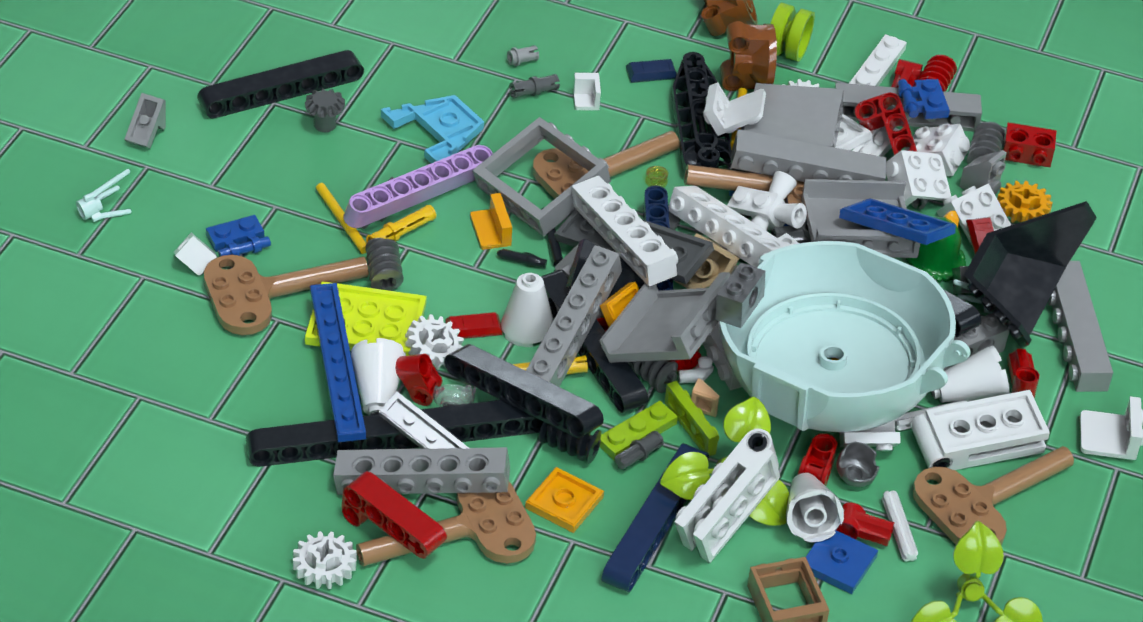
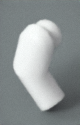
[678,356,714,383]

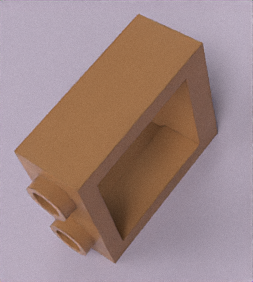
[747,557,830,622]

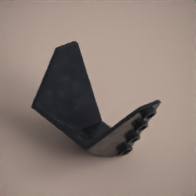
[964,201,1097,349]

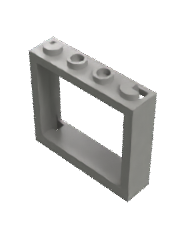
[472,117,611,236]

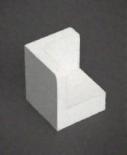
[573,73,601,110]
[174,232,217,275]

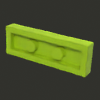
[665,381,719,457]
[600,401,678,461]

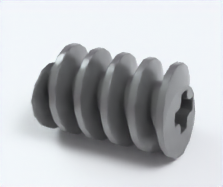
[967,121,1005,164]
[366,238,404,291]

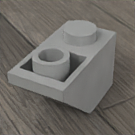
[959,150,1007,194]

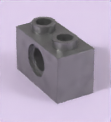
[716,263,766,328]

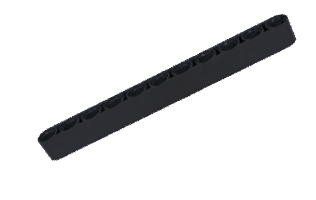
[246,400,544,467]

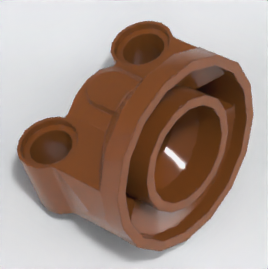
[701,0,758,36]
[720,21,777,91]

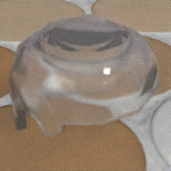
[433,384,476,407]

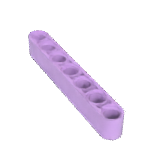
[343,145,493,228]

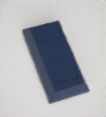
[626,59,677,82]

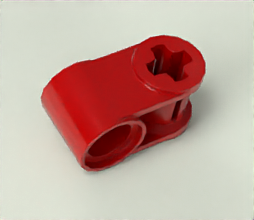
[396,353,443,406]
[798,433,837,486]

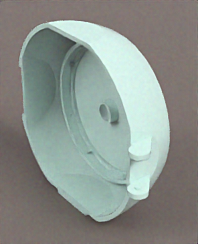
[719,241,971,432]

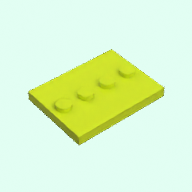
[305,281,427,356]

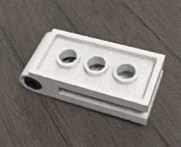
[910,390,1050,470]
[674,429,780,563]

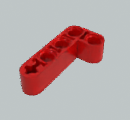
[855,92,918,155]
[342,471,447,559]

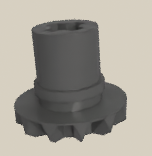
[305,88,345,132]

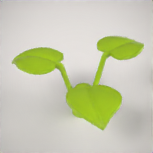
[660,397,790,526]
[911,521,1043,622]

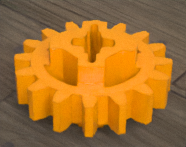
[997,181,1053,223]

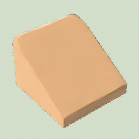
[691,378,720,417]

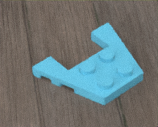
[381,95,484,163]

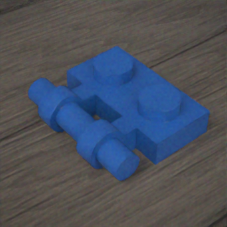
[898,79,950,119]
[206,215,271,257]

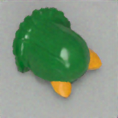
[906,210,966,282]

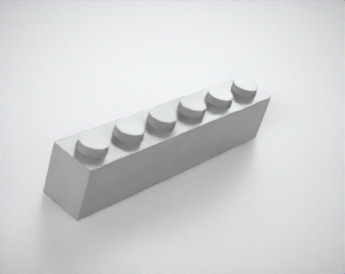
[835,83,982,132]
[731,129,886,182]
[1048,261,1113,392]

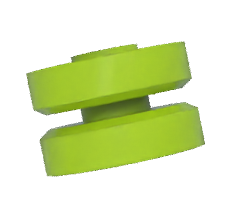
[770,2,815,62]

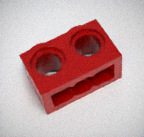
[1002,122,1057,168]

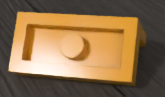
[470,193,512,250]

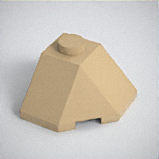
[674,233,740,289]

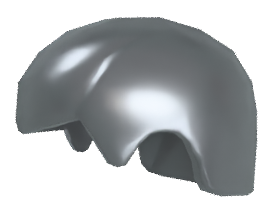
[836,441,880,487]

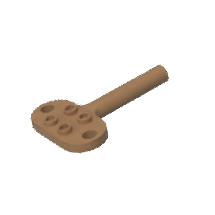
[533,131,680,199]
[684,165,804,204]
[204,255,369,335]
[913,446,1074,545]
[356,482,536,566]

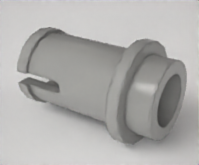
[507,45,539,66]

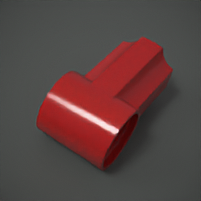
[891,59,923,88]
[1007,349,1040,398]
[836,502,895,546]

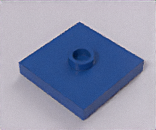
[806,530,878,594]

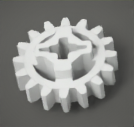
[405,314,464,370]
[293,531,357,589]

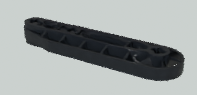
[672,52,732,173]

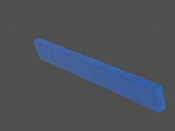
[310,283,366,442]

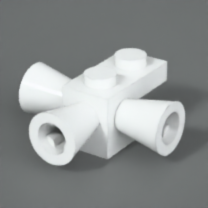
[727,171,807,231]

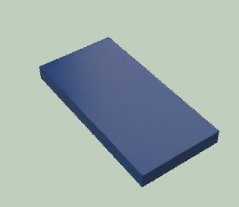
[839,198,956,245]

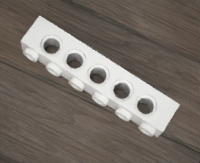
[571,175,678,287]
[668,186,789,268]

